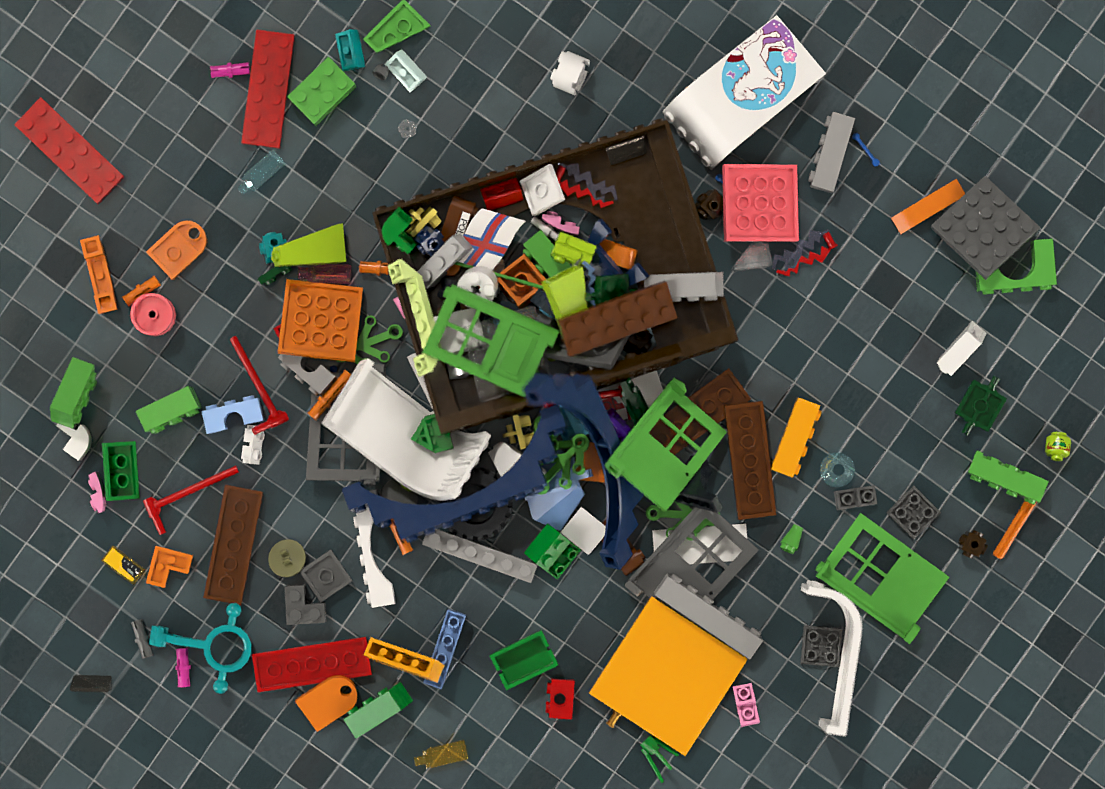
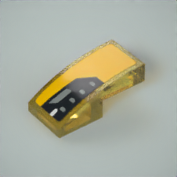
[101,545,145,585]

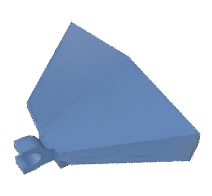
[525,449,593,531]

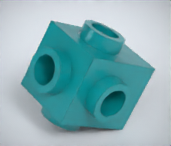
[259,232,287,264]

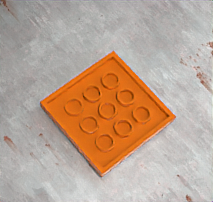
[278,279,363,362]

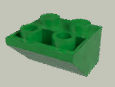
[524,523,581,580]

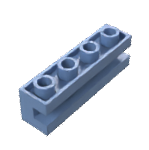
[423,609,466,689]

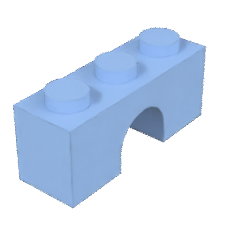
[201,395,265,434]

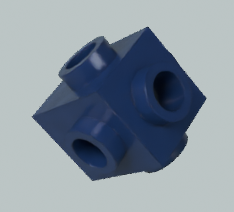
[413,226,445,257]

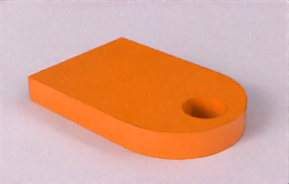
[146,221,207,280]
[295,675,357,732]

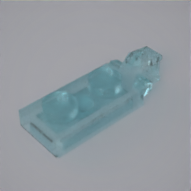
[237,150,286,195]

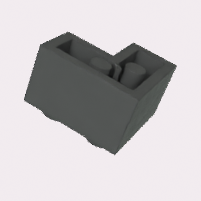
[284,584,327,625]

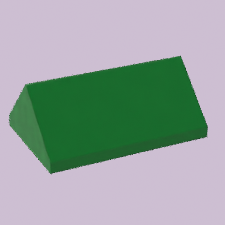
[102,441,140,501]

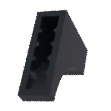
[674,456,723,513]

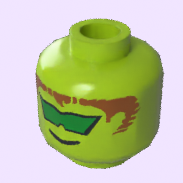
[1045,432,1071,461]

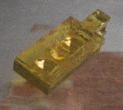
[414,740,469,768]

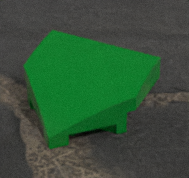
[411,414,454,454]

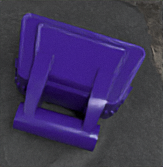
[607,408,632,443]

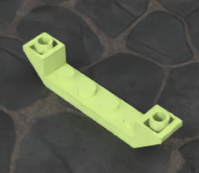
[388,259,442,377]

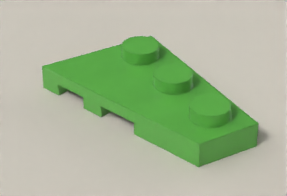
[363,0,431,53]

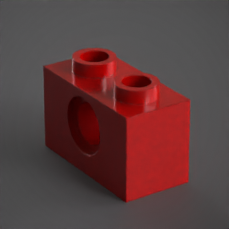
[545,678,575,719]

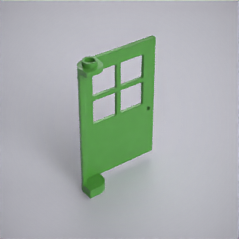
[422,284,559,397]
[605,378,727,512]
[815,513,949,644]

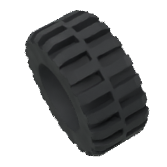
[440,468,513,541]

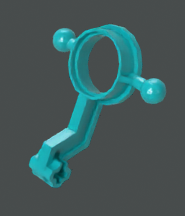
[149,603,251,694]

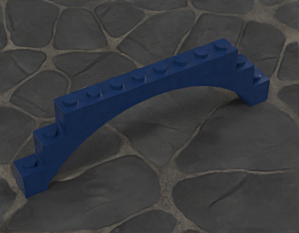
[522,373,644,570]
[342,405,568,543]

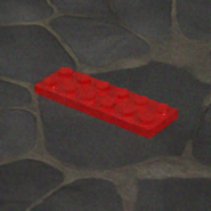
[241,30,295,149]
[14,97,124,204]
[252,637,372,692]

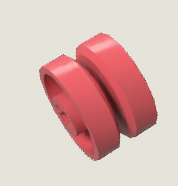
[130,293,176,336]

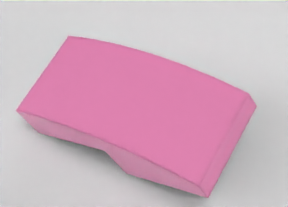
[542,211,579,236]
[88,472,106,513]
[733,683,760,727]

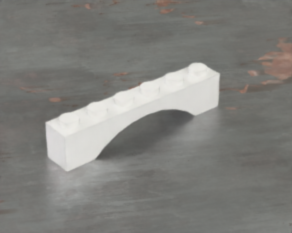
[353,490,396,608]

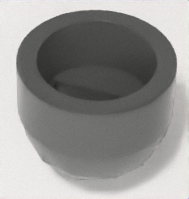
[372,64,389,81]

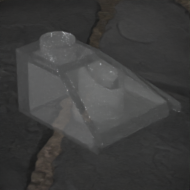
[731,242,772,272]

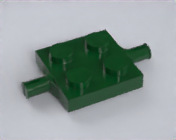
[585,273,638,305]
[954,375,1007,436]

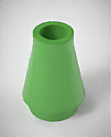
[780,524,803,554]

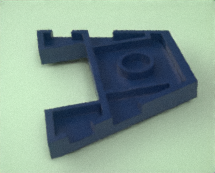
[583,219,649,289]

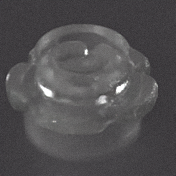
[398,119,417,138]

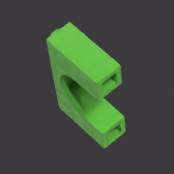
[976,239,1057,295]

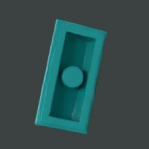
[335,29,365,71]

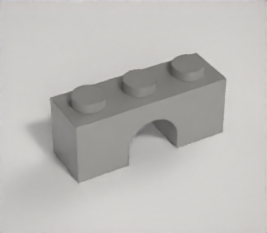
[417,233,473,289]
[278,354,337,396]

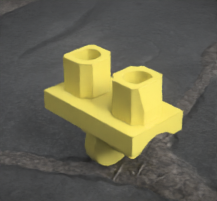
[406,206,441,237]
[503,415,533,449]

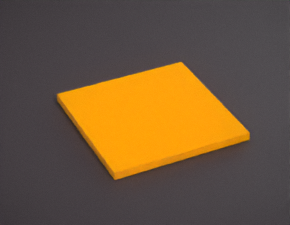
[589,596,748,756]

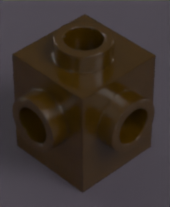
[695,189,723,220]
[623,329,653,355]
[958,530,988,559]

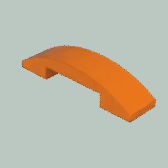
[891,179,965,235]
[80,235,118,314]

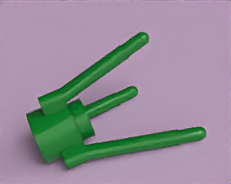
[640,735,679,783]

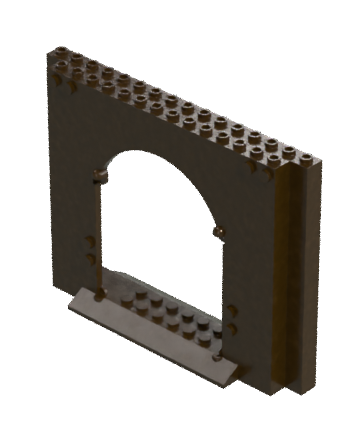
[372,118,738,435]

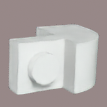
[56,424,92,461]

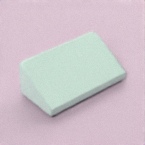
[385,50,427,93]

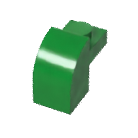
[382,207,417,254]

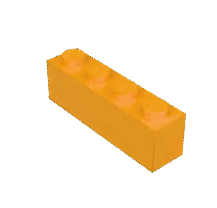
[771,398,822,478]
[364,638,444,683]

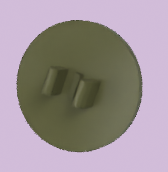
[268,539,306,577]

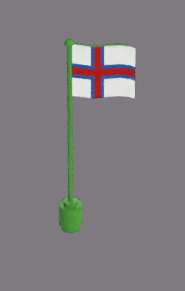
[455,209,594,308]

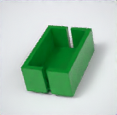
[489,629,558,690]

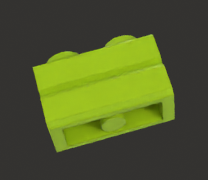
[550,231,596,270]

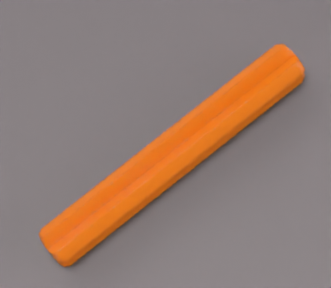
[993,501,1037,559]

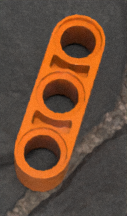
[589,235,638,269]

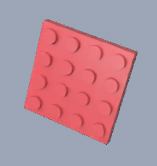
[722,164,799,242]

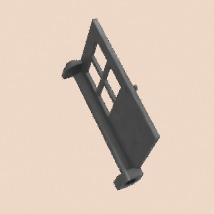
[306,364,386,485]
[624,507,759,622]

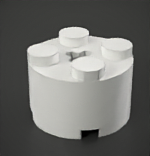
[550,51,590,95]
[457,266,498,310]

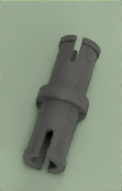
[130,619,154,659]

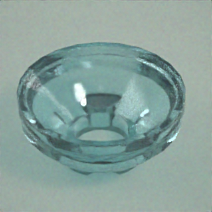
[820,452,855,487]

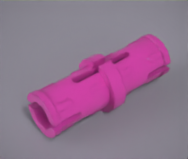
[210,62,250,78]
[175,648,191,687]

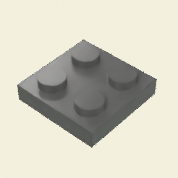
[300,549,353,603]

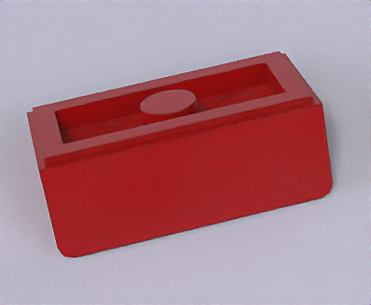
[480,178,524,211]

